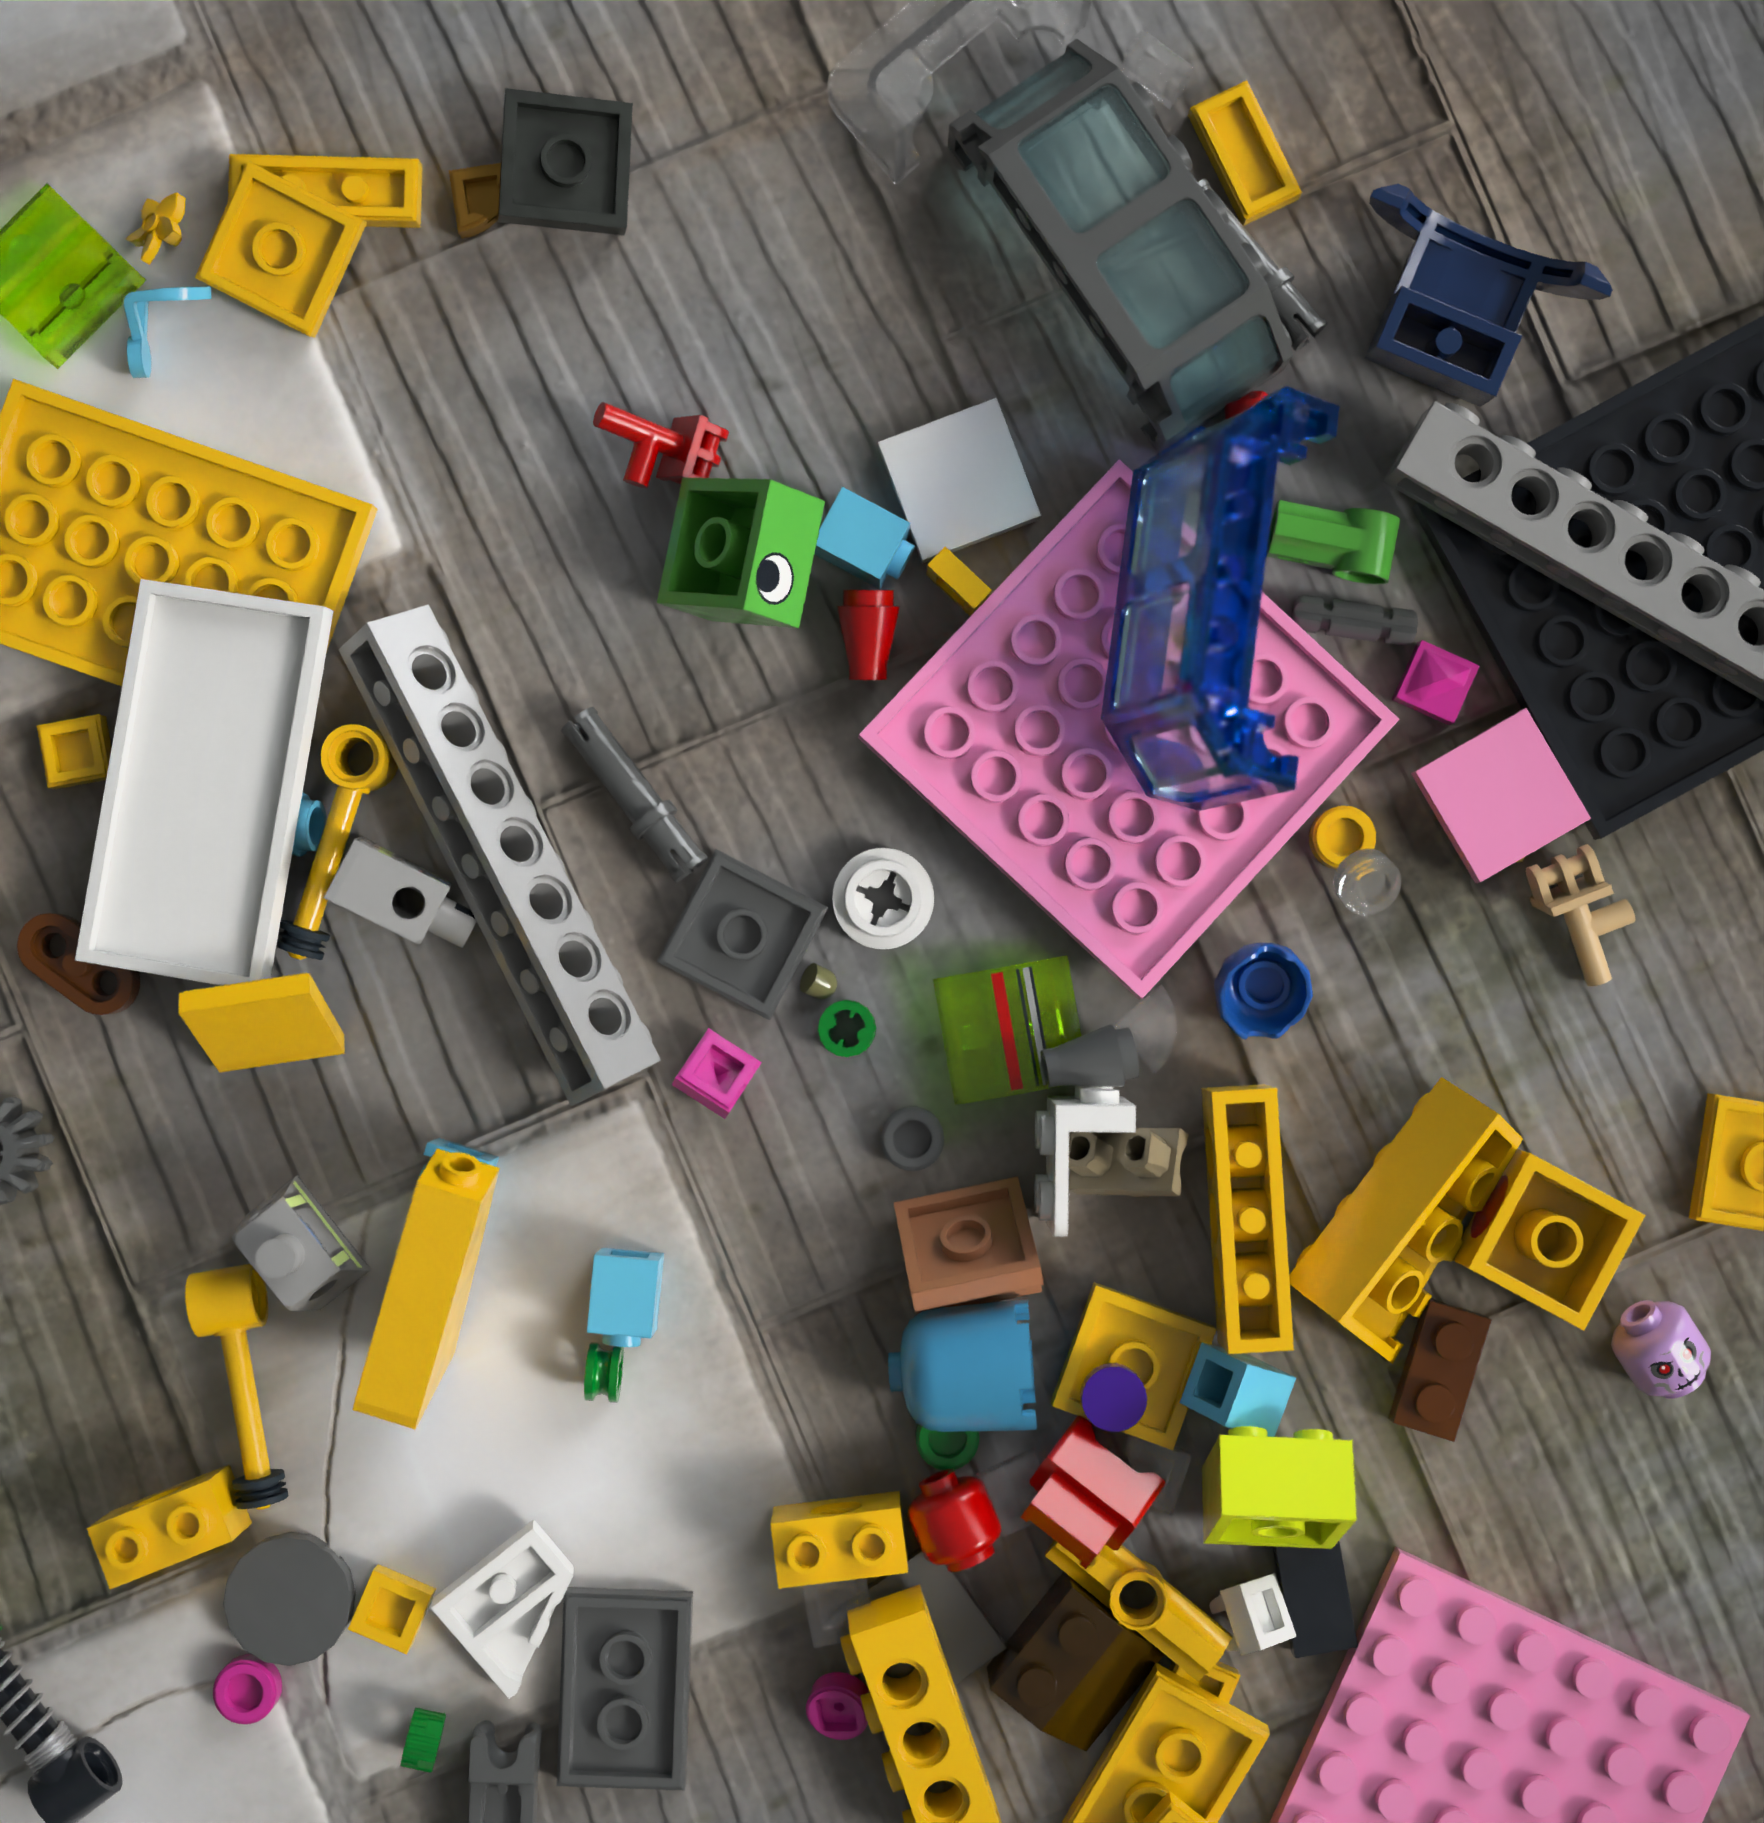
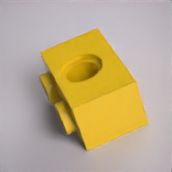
[86,1464,252,1589]
[770,1491,908,1589]

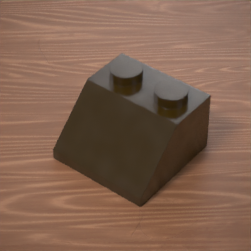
[987,1572,1165,1752]

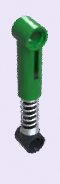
[0,1624,123,1823]

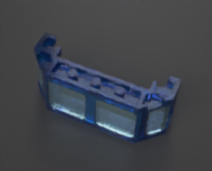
[1101,386,1340,811]

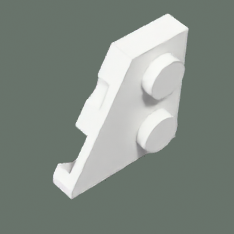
[431,1519,574,1699]

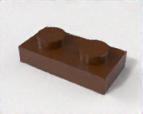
[1388,1299,1492,1442]

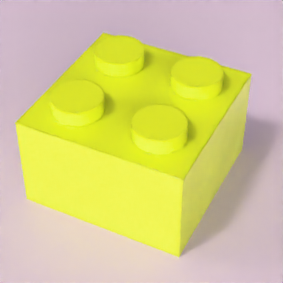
[1202,1426,1357,1549]

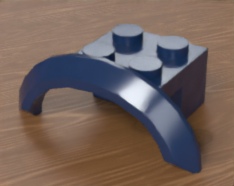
[1364,184,1613,407]

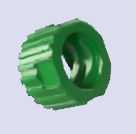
[400,1707,446,1773]

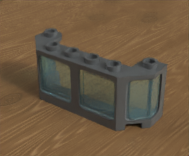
[948,39,1293,455]

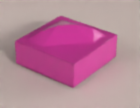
[1392,640,1480,725]
[672,1028,762,1119]

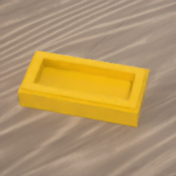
[1188,80,1302,226]

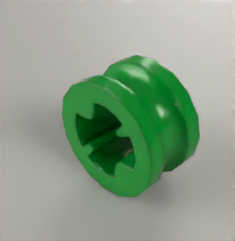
[818,1000,876,1057]
[584,1342,624,1403]

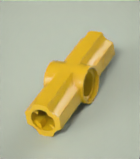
[1045,1540,1232,1681]

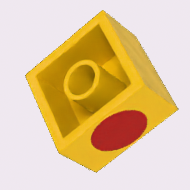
[1453,1149,1646,1331]

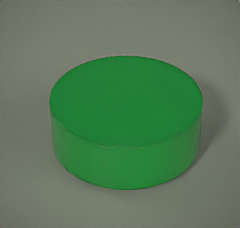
[915,1423,980,1470]

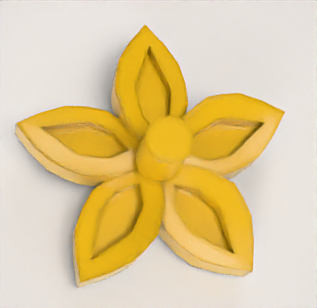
[125,192,186,265]

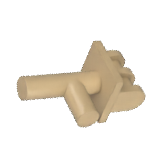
[1526,844,1635,986]

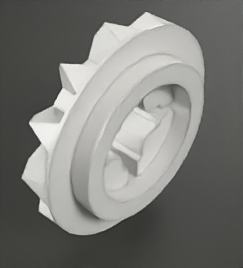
[832,848,934,949]

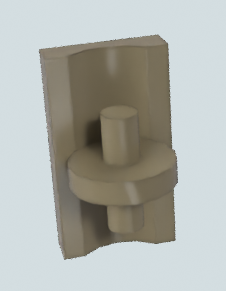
[1068,1128,1188,1198]

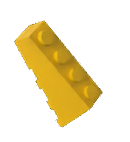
[1289,1077,1523,1364]

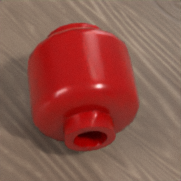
[907,1468,1001,1572]

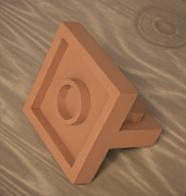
[893,1176,1044,1314]

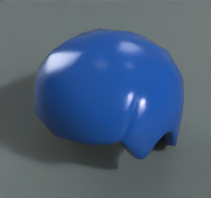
[1214,943,1313,1040]

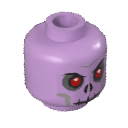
[1611,1300,1711,1399]

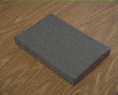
[556,1587,693,1791]

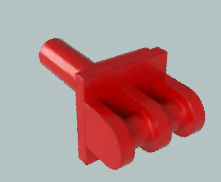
[593,402,729,488]

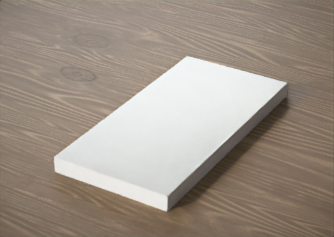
[75,579,333,985]

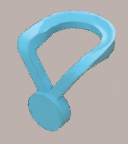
[124,286,211,378]

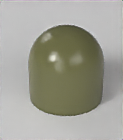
[800,963,837,999]

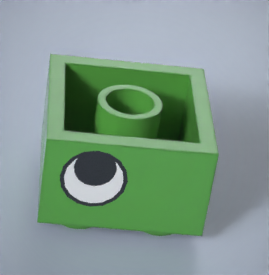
[657,478,825,628]

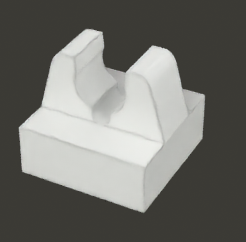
[1210,1573,1297,1656]

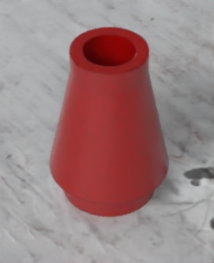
[837,590,900,680]

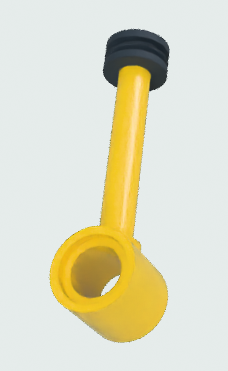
[276,724,398,960]
[185,1263,289,1510]

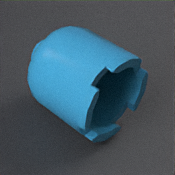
[888,1299,1037,1432]

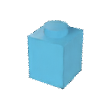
[814,487,915,589]
[587,1248,664,1347]
[1180,1342,1296,1437]

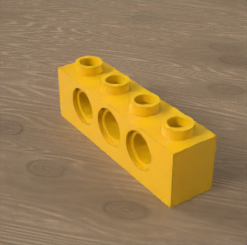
[1201,1084,1294,1354]
[840,1584,1002,1823]

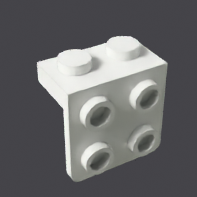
[1034,1086,1136,1237]

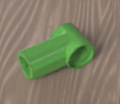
[1266,500,1400,585]

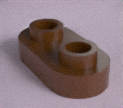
[17,913,140,1015]

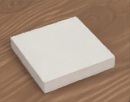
[878,398,1041,564]

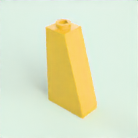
[352,1148,500,1430]

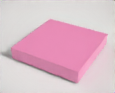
[1411,708,1591,883]

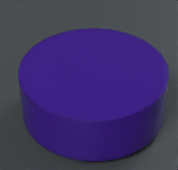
[1080,1363,1147,1432]

